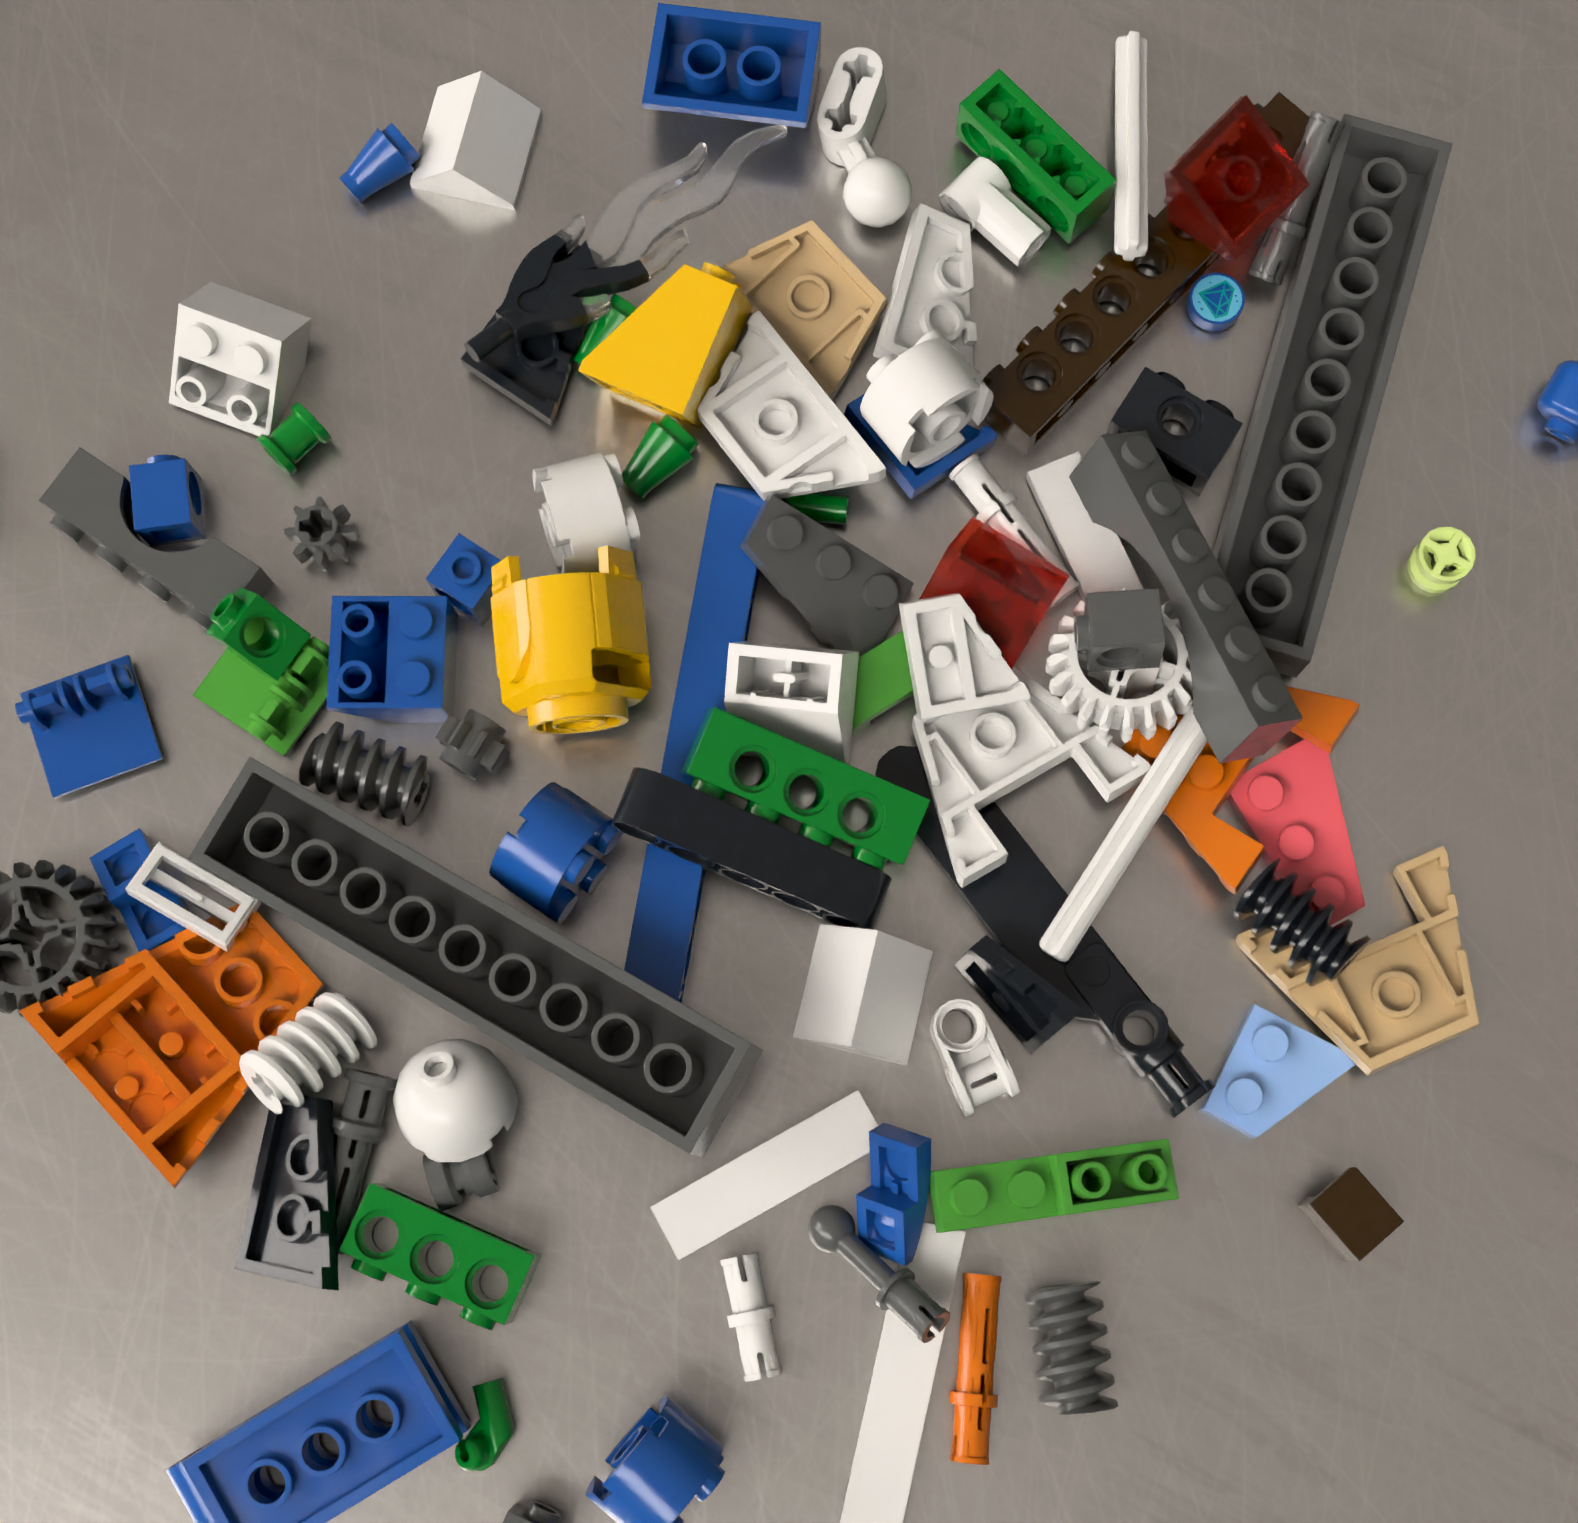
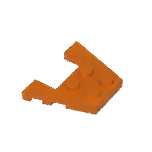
[1121,686,1360,895]

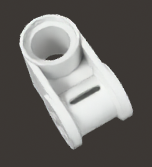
[929,999,1020,1118]

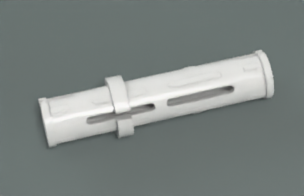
[949,454,1080,608]

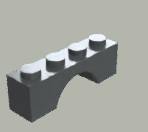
[39,447,274,631]

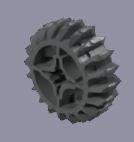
[0,860,119,1017]

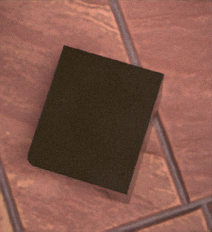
[1298,1167,1404,1262]

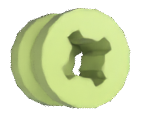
[1407,527,1476,593]

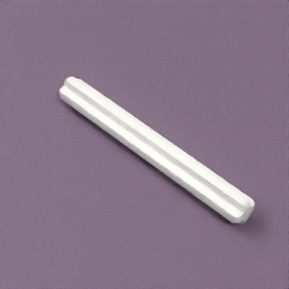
[1114,31,1148,261]
[1040,705,1207,962]

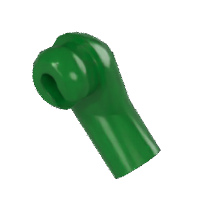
[781,492,849,524]
[455,1378,514,1471]

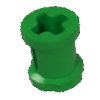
[256,402,332,476]

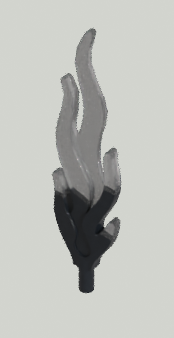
[464,125,787,362]

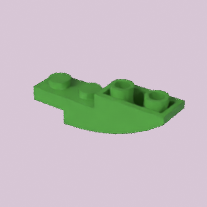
[929,1139,1179,1233]

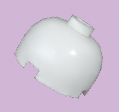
[393,1039,518,1162]

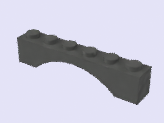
[1069,430,1303,764]

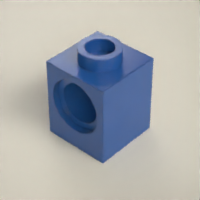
[129,455,206,547]
[426,533,501,627]

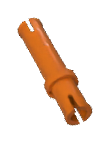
[949,1273,1002,1465]

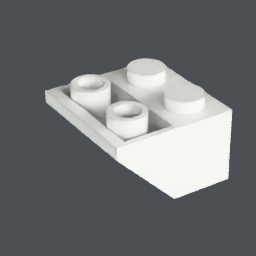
[169,282,312,436]
[724,641,859,765]

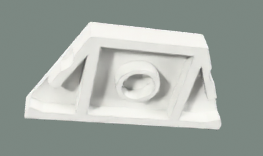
[697,310,887,501]

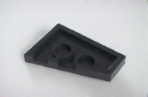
[461,231,604,426]
[234,1095,339,1291]

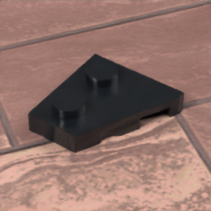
[955,935,1082,1054]

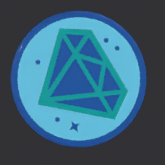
[1186,273,1245,332]

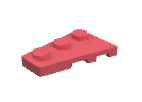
[1227,739,1366,925]

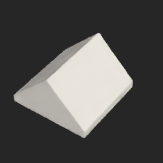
[410,71,542,210]
[793,924,933,1066]

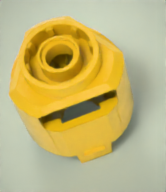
[491,545,652,734]

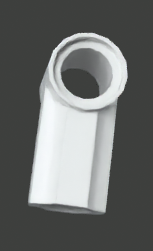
[939,157,1052,267]

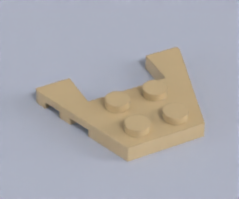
[715,220,887,401]
[1235,846,1479,1076]

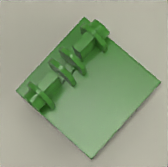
[193,617,329,757]

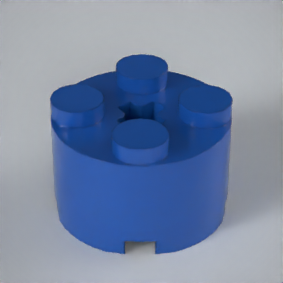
[489,782,623,924]
[585,1396,725,1523]

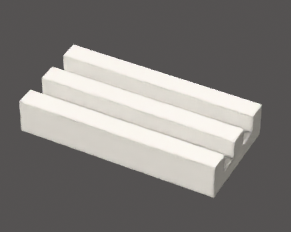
[125,841,261,952]

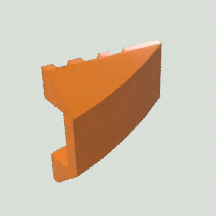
[19,904,324,1189]

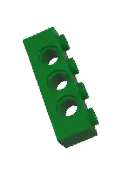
[681,707,930,870]

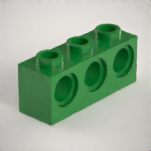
[956,69,1116,244]
[339,1183,542,1330]

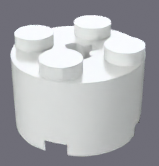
[860,330,993,468]
[532,452,640,574]

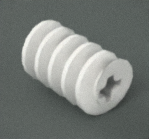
[239,992,377,1114]

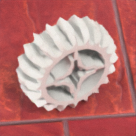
[1045,588,1193,744]

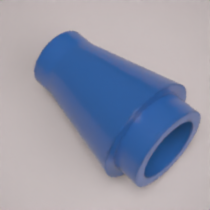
[339,123,421,203]

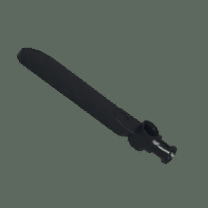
[875,746,1215,1118]

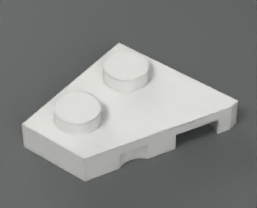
[899,593,1030,720]

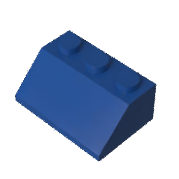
[642,3,821,128]

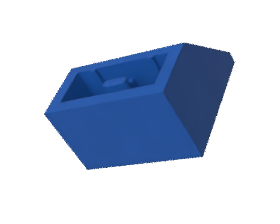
[326,596,458,724]

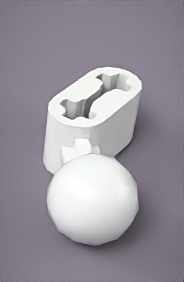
[817,47,912,228]

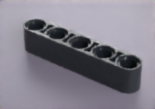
[611,767,892,930]

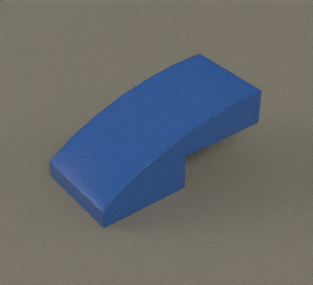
[89,828,190,952]
[856,1123,931,1266]

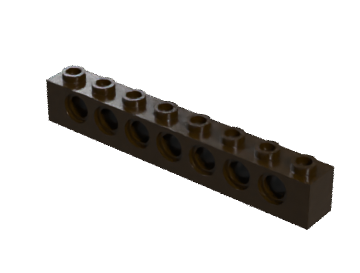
[983,92,1310,456]

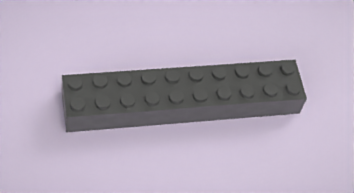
[1213,114,1453,678]
[188,757,763,1157]

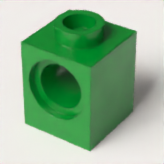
[206,587,311,681]

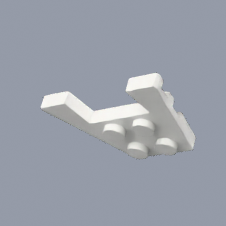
[912,662,1151,888]

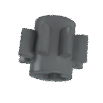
[284,496,360,572]
[435,709,510,781]

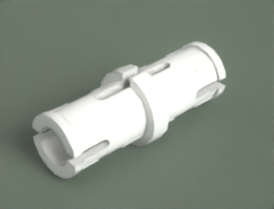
[720,1252,783,1382]

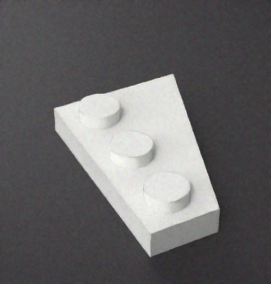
[873,203,980,376]

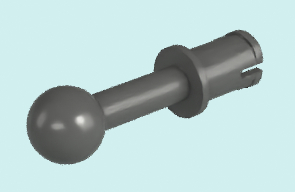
[808,1205,950,1343]

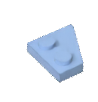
[1200,1004,1355,1138]

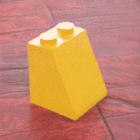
[578,262,752,429]

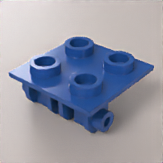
[15,655,163,799]

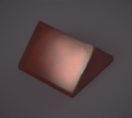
[1164,95,1310,261]
[919,516,1070,670]

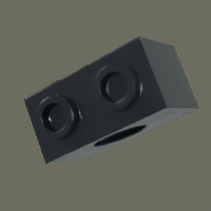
[1106,367,1243,496]

